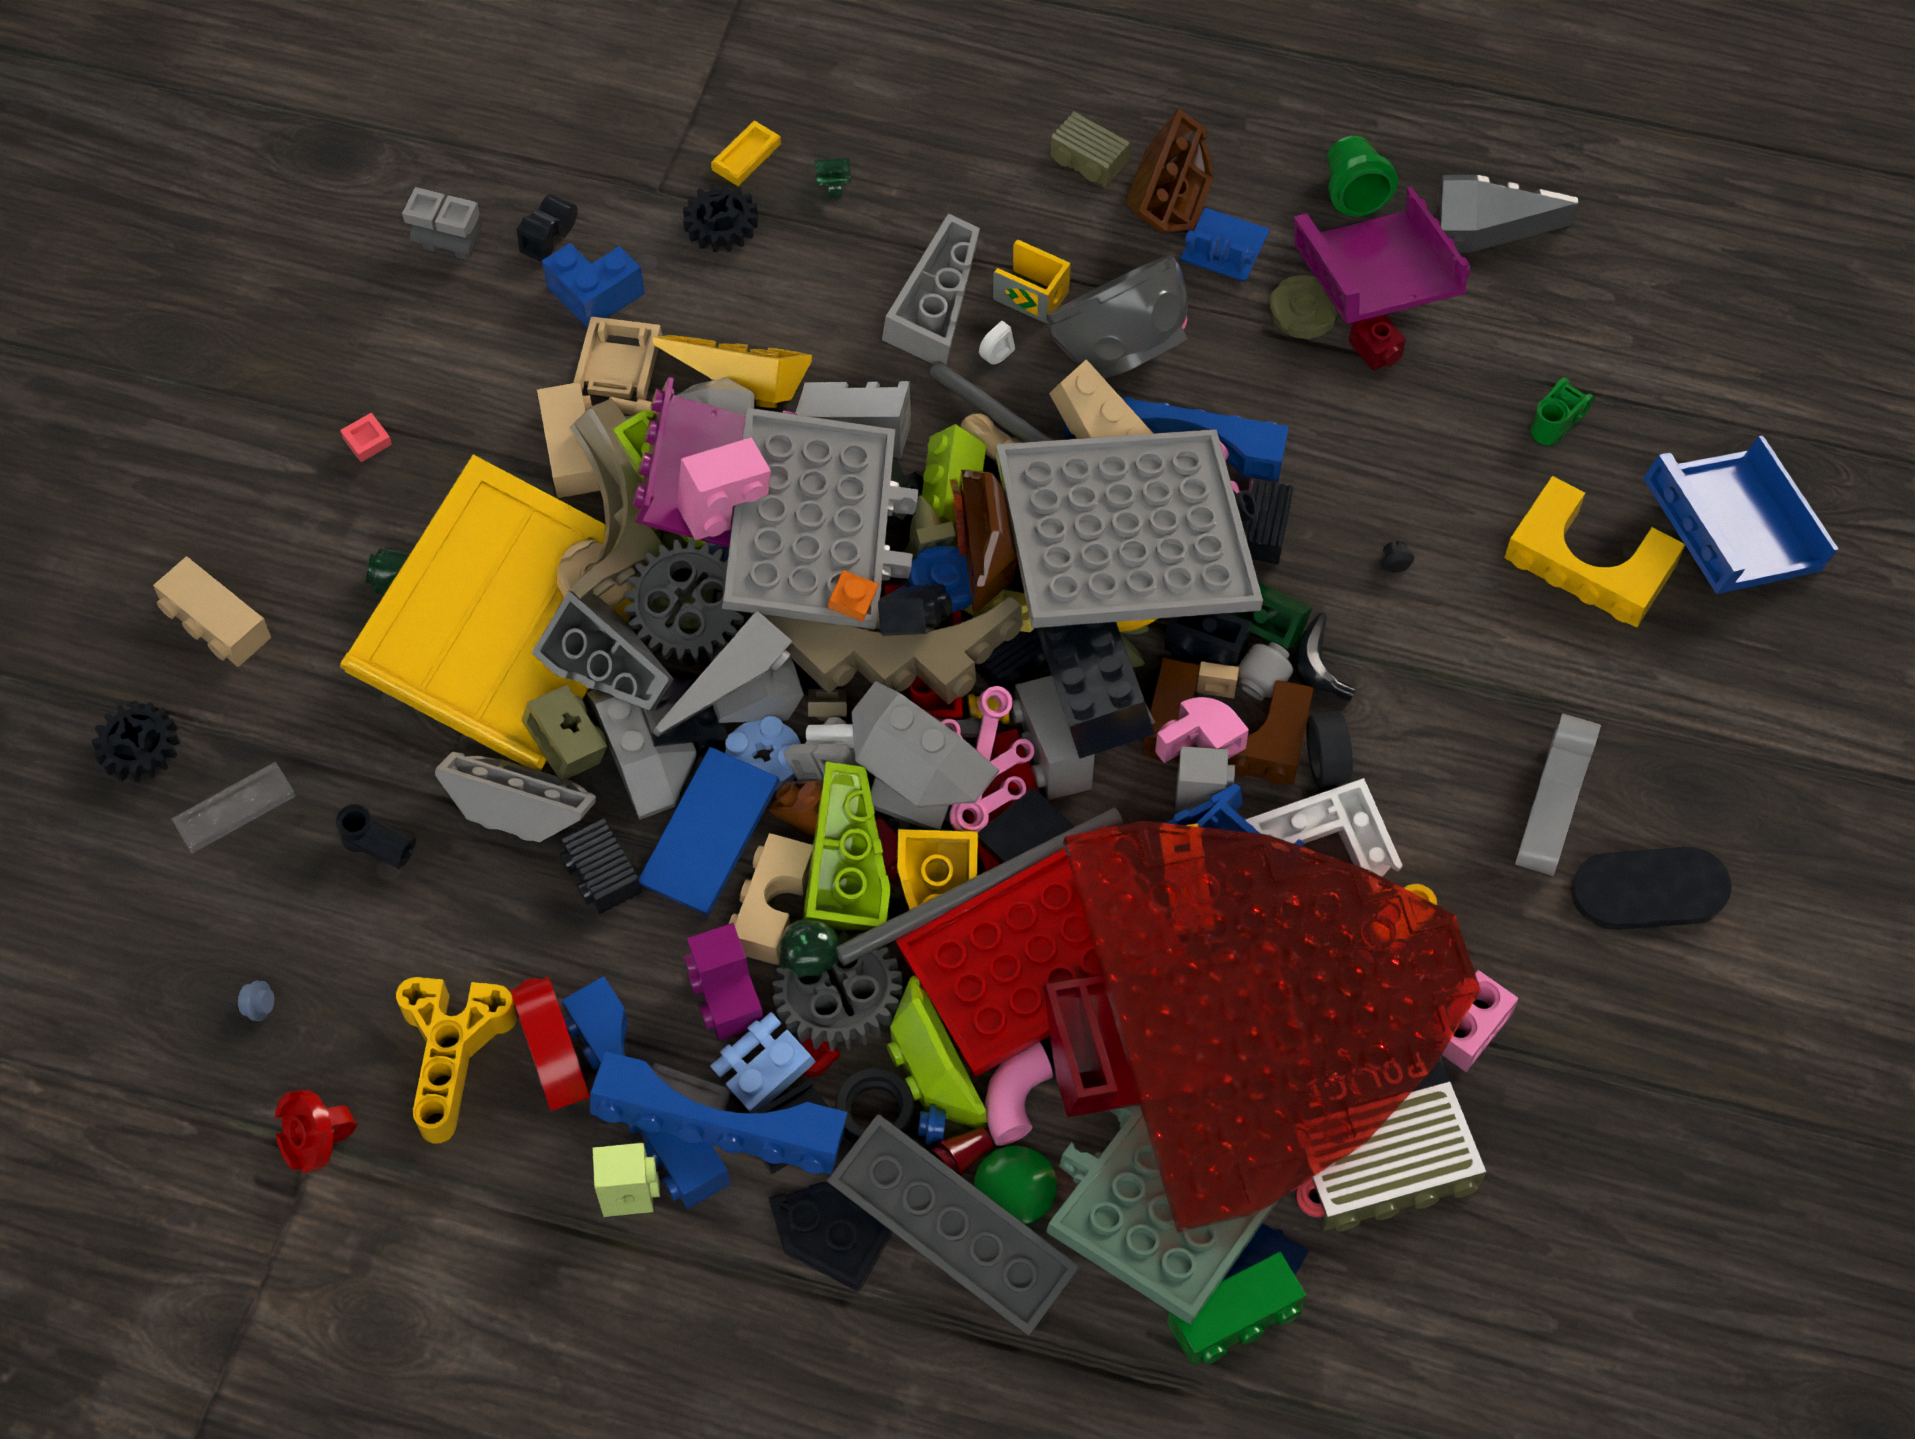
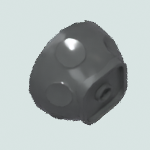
[1046,255,1188,379]

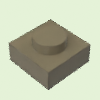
[808,689,847,721]

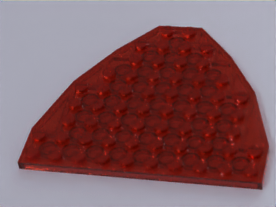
[1063,821,1481,1233]

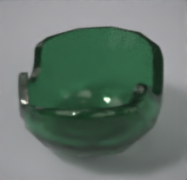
[778,918,840,978]

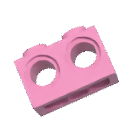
[1427,970,1519,1072]

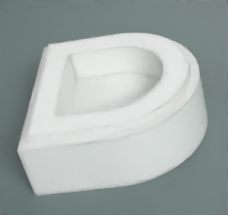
[979,321,1016,364]

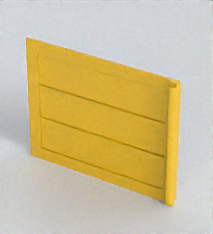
[340,455,635,771]

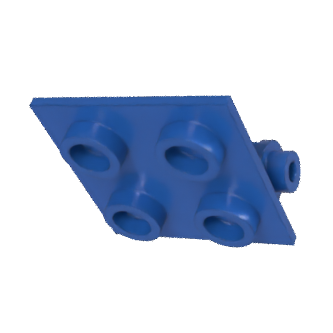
[1180,208,1270,282]

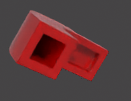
[510,977,590,1111]

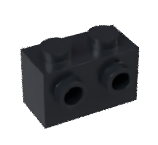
[1164,613,1252,667]

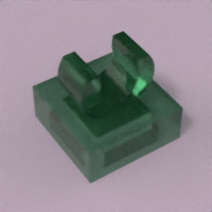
[815,158,851,199]

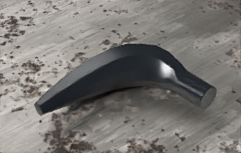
[1296,613,1356,702]

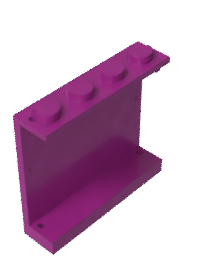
[1294,187,1470,324]
[632,377,798,548]

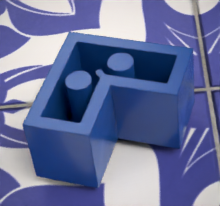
[542,243,645,329]

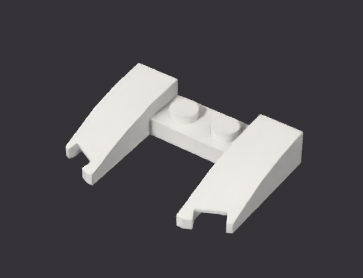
[1246,778,1403,916]

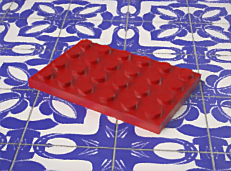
[896,826,1188,1077]

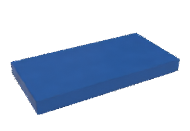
[639,747,780,917]

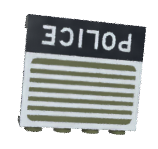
[1274,1038,1486,1231]

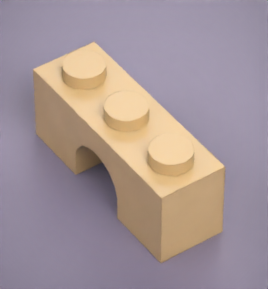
[729,833,813,965]

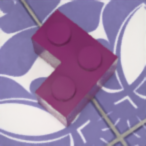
[683,923,763,1041]

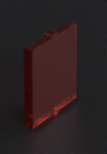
[950,479,967,556]

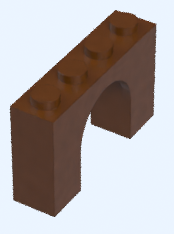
[1143,658,1314,785]

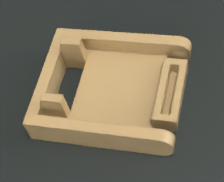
[574,317,662,400]

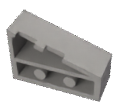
[795,381,911,458]
[1010,676,1095,800]

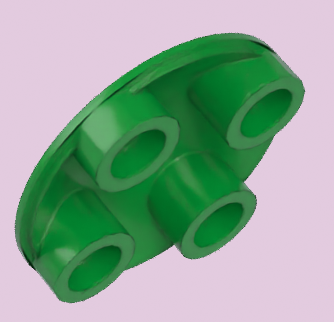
[974,1146,1057,1227]

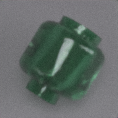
[365,547,411,595]

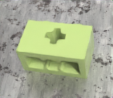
[593,1143,660,1217]

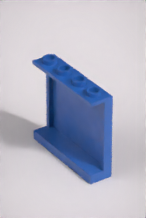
[1643,435,1838,594]

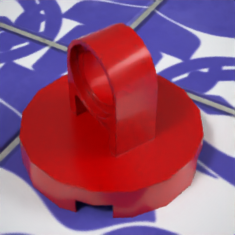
[275,1089,357,1174]

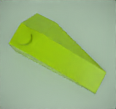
[802,762,890,931]

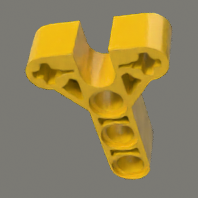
[396,977,518,1144]

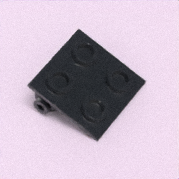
[642,676,728,754]

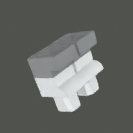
[784,717,860,781]

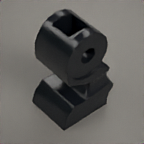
[516,194,578,262]

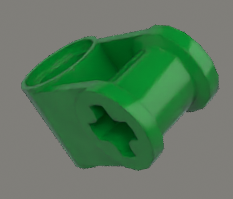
[1530,377,1595,446]

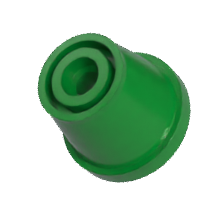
[1326,136,1398,216]

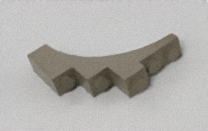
[569,398,663,600]
[765,596,1023,704]

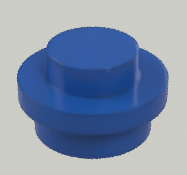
[917,1104,946,1146]

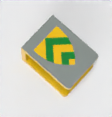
[993,240,1071,324]

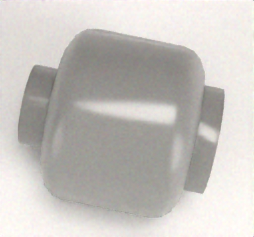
[1238,642,1293,701]

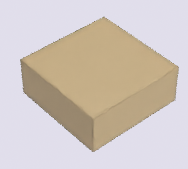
[1197,662,1239,698]

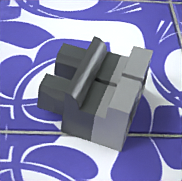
[402,187,482,260]

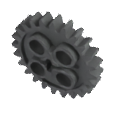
[624,539,745,663]
[772,931,903,1052]

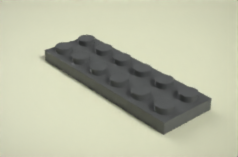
[827,1114,1080,1337]

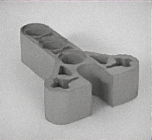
[1515,713,1601,876]

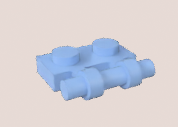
[710,1012,816,1113]

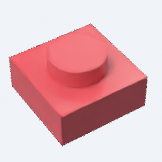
[340,413,392,462]

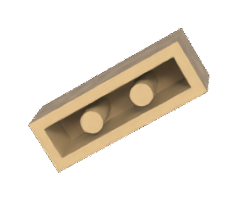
[537,382,600,498]
[153,556,271,667]

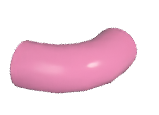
[984,1042,1053,1146]

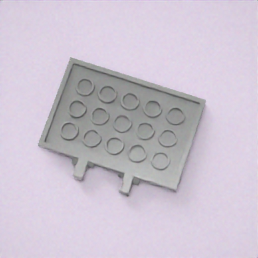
[722,408,918,630]

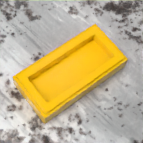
[711,120,781,186]

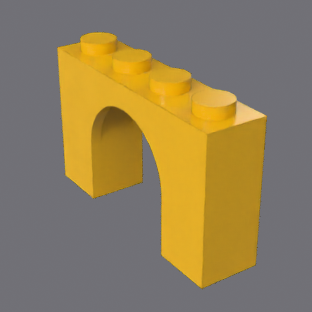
[1505,476,1685,628]

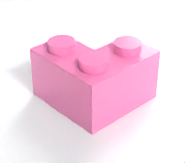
[677,437,771,540]

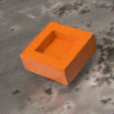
[827,570,879,622]

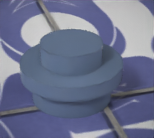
[238,980,275,1021]

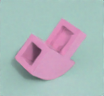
[1155,697,1249,763]

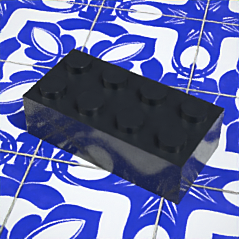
[1037,622,1155,759]

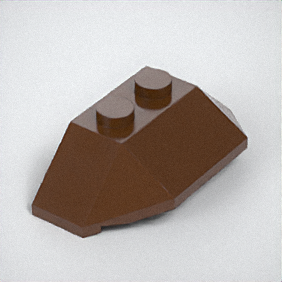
[1125,108,1214,234]
[957,470,1019,611]

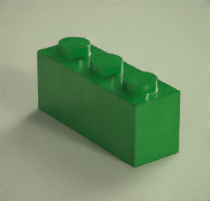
[1167,1252,1306,1366]

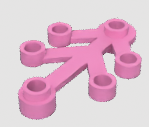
[941,686,1034,832]

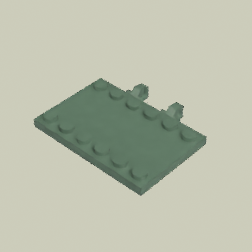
[1046,1088,1305,1325]

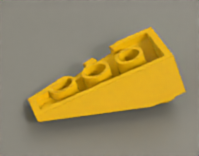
[653,335,812,408]
[897,829,978,910]

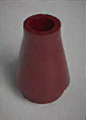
[929,1126,993,1176]

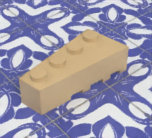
[1049,359,1153,439]

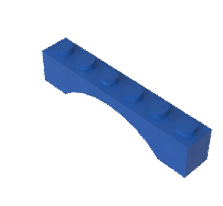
[1064,396,1289,482]
[561,976,730,1210]
[590,1051,847,1175]

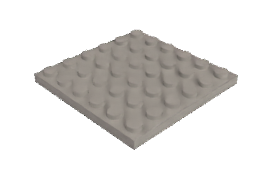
[996,429,1263,628]

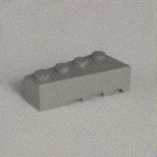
[882,213,980,365]

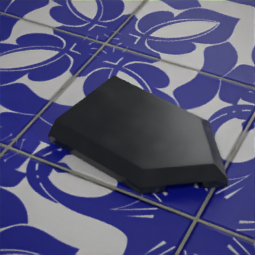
[769,1181,893,1292]

